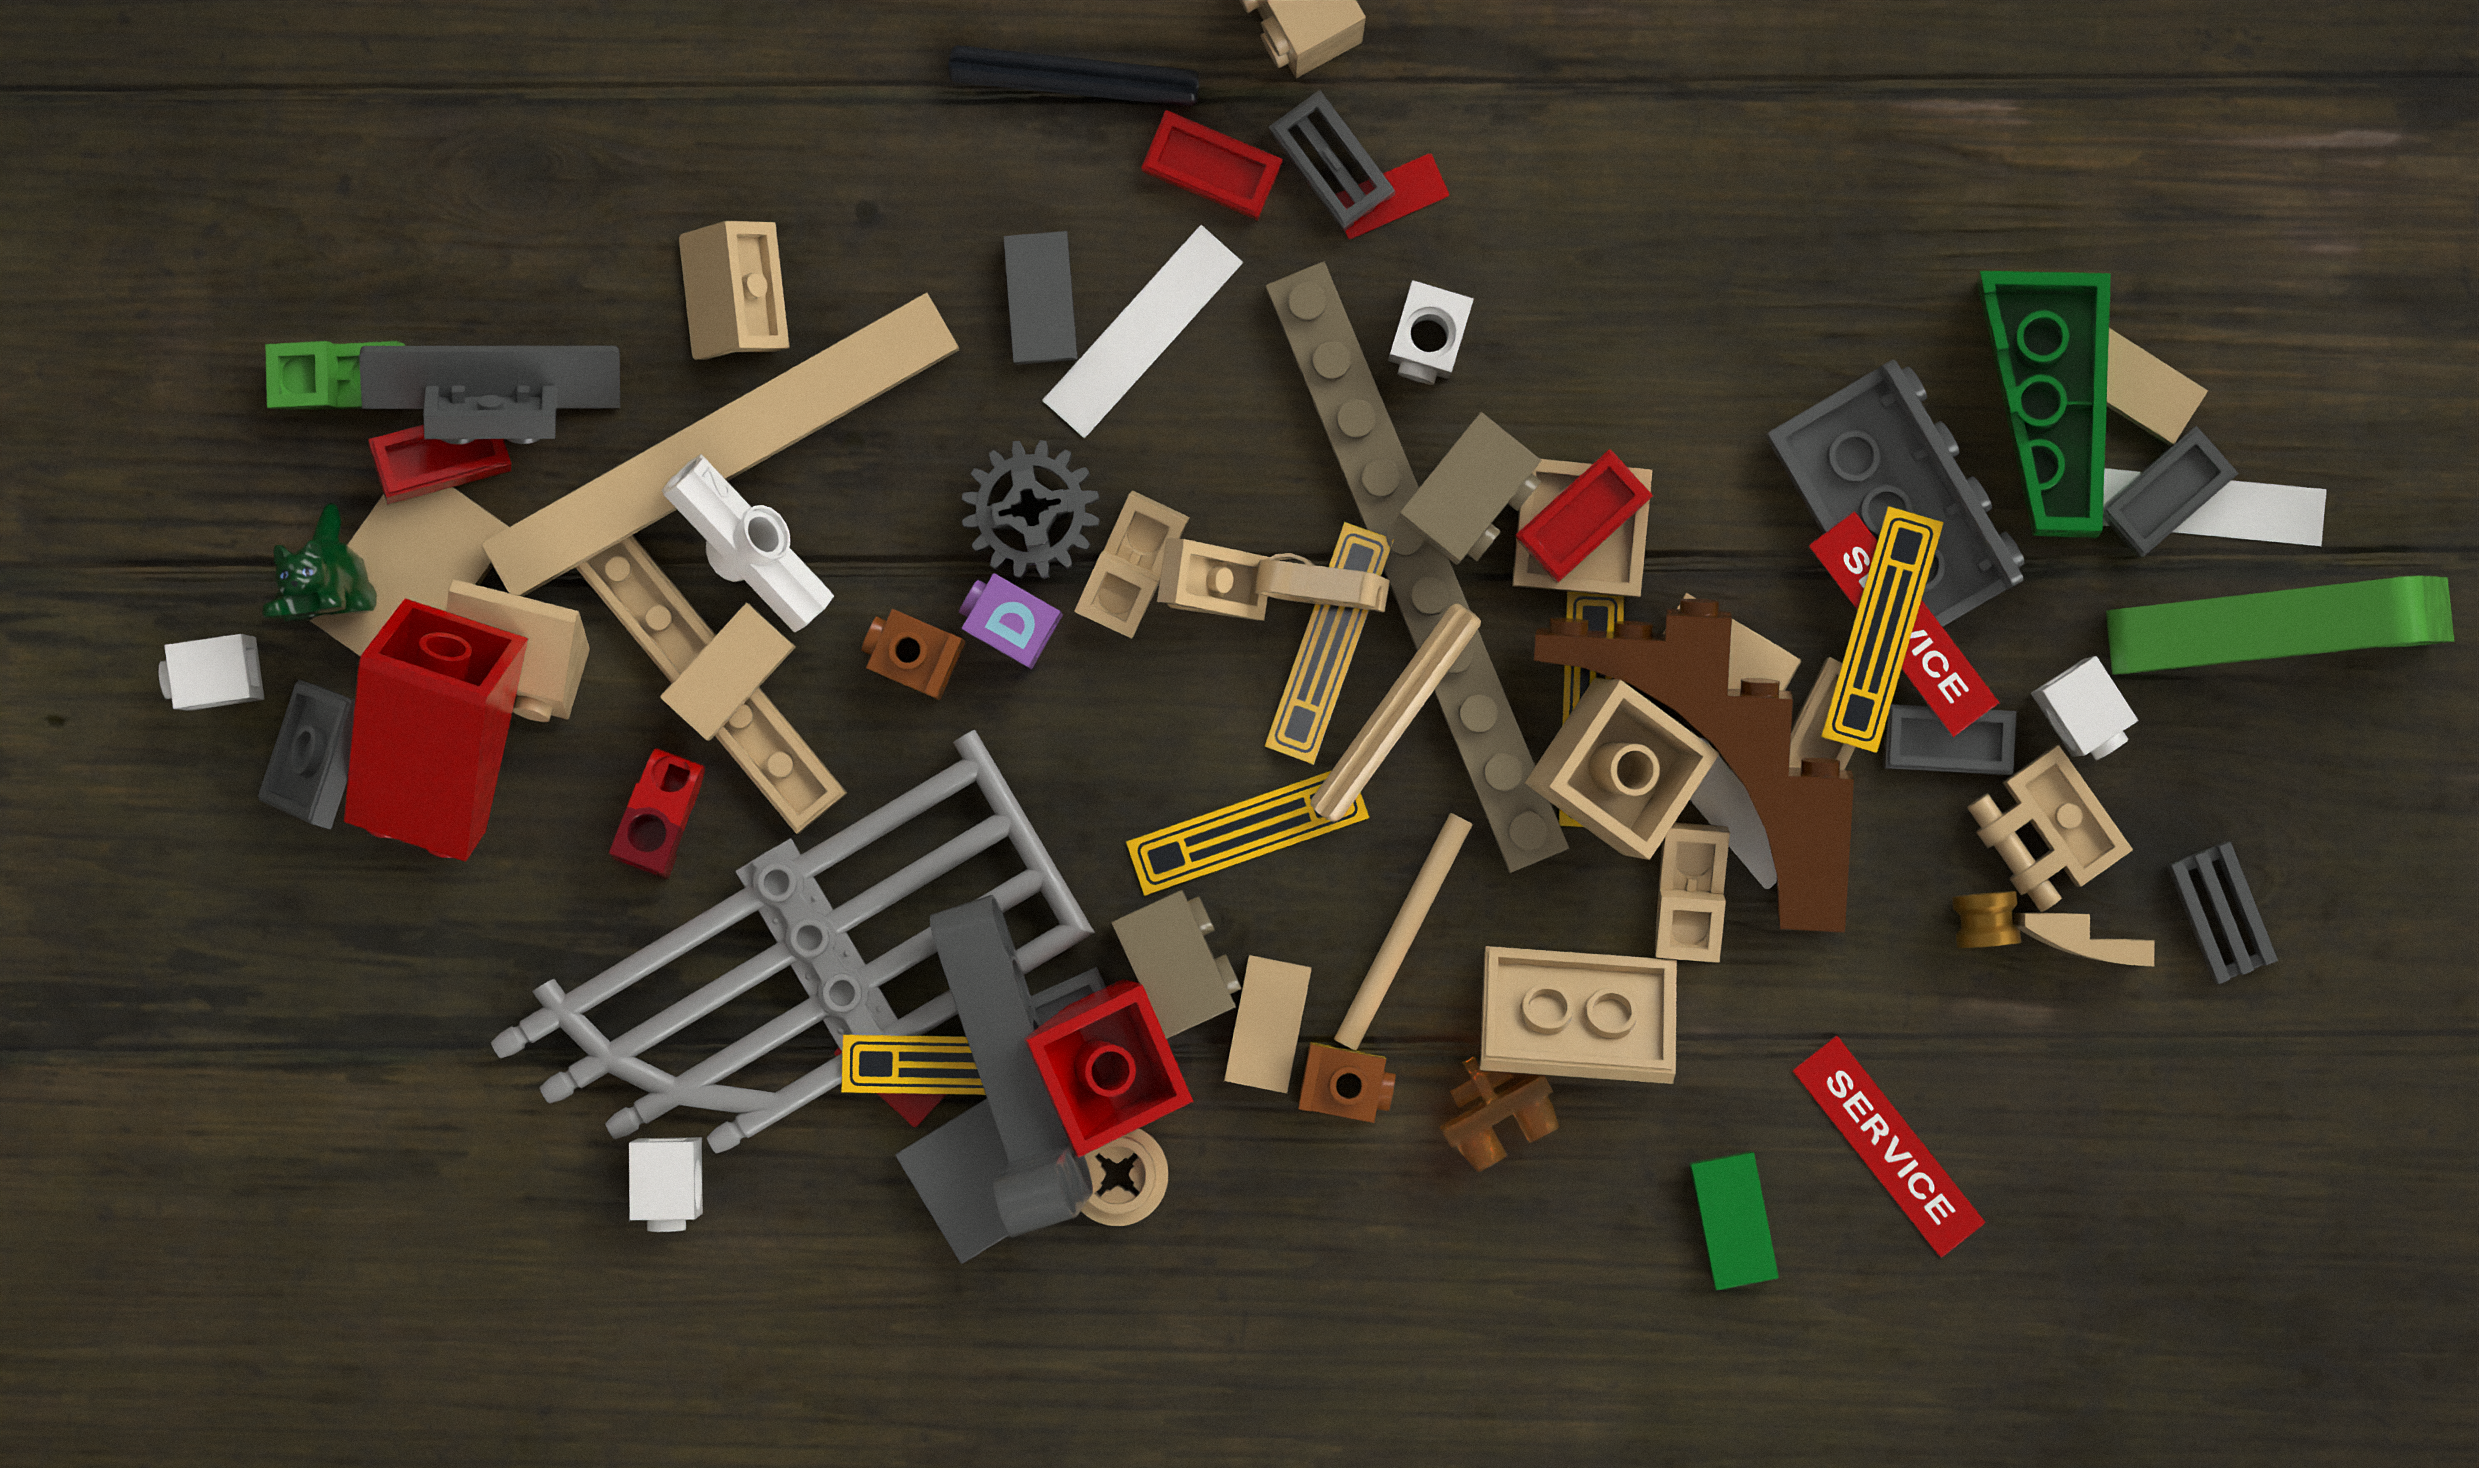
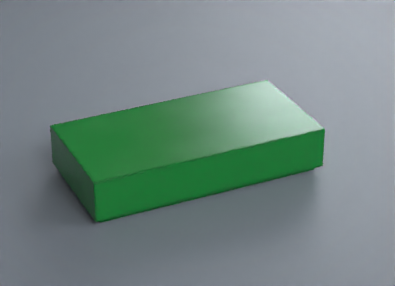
[1689,1151,1779,1290]

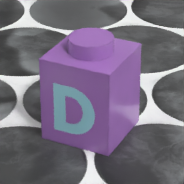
[959,573,1063,670]

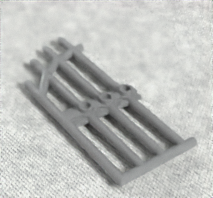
[491,730,1095,1153]

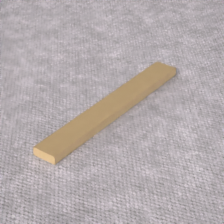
[481,293,959,597]

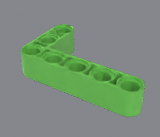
[2106,576,2454,675]

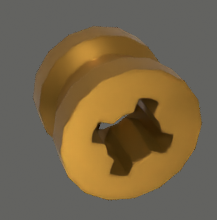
[1952,891,2021,948]

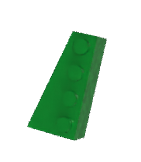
[1977,271,2111,538]

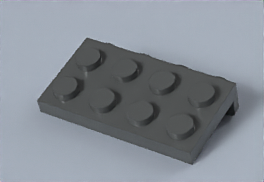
[1765,359,2025,627]

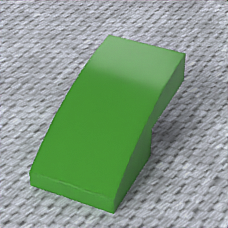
[265,341,405,409]

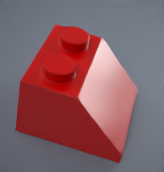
[1024,979,1193,1158]

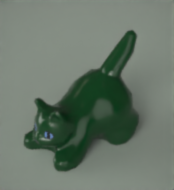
[262,503,377,622]

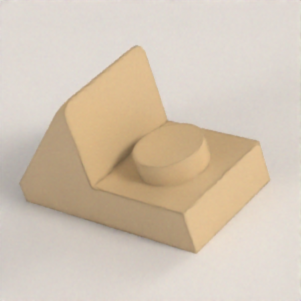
[1157,538,1270,621]

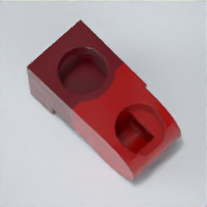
[609,748,705,880]

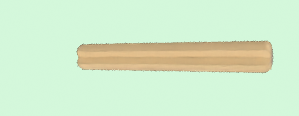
[1310,604,1481,822]

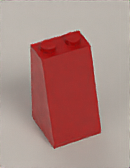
[344,598,529,862]

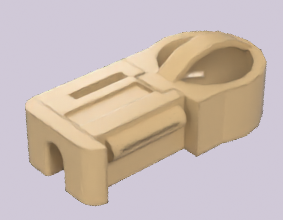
[1254,553,1390,612]

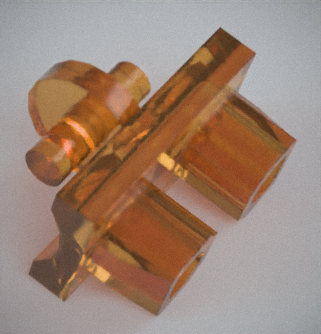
[1440,1057,1559,1172]

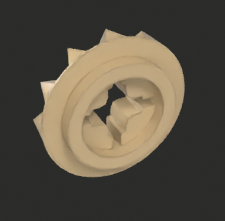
[1081,1128,1168,1226]

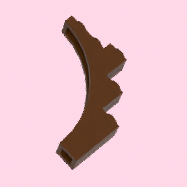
[1534,599,1854,932]

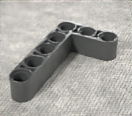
[930,895,1093,1237]

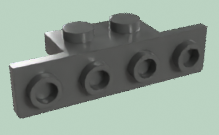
[359,346,620,444]

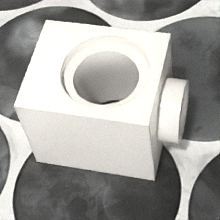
[1388,280,1474,385]
[159,634,265,711]
[2031,656,2139,760]
[629,1137,703,1232]

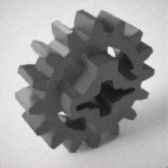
[962,440,1100,579]

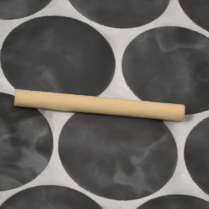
[1334,813,1473,1051]

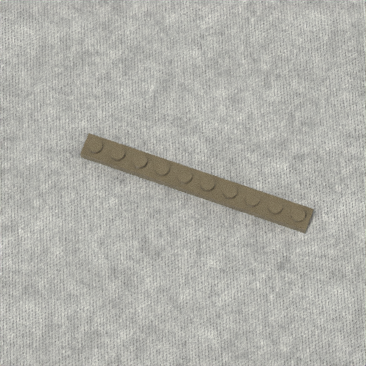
[1265,261,1569,873]

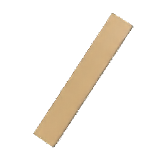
[576,535,848,834]

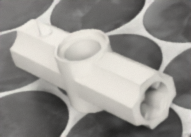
[661,454,834,633]

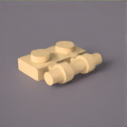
[1967,745,2133,912]

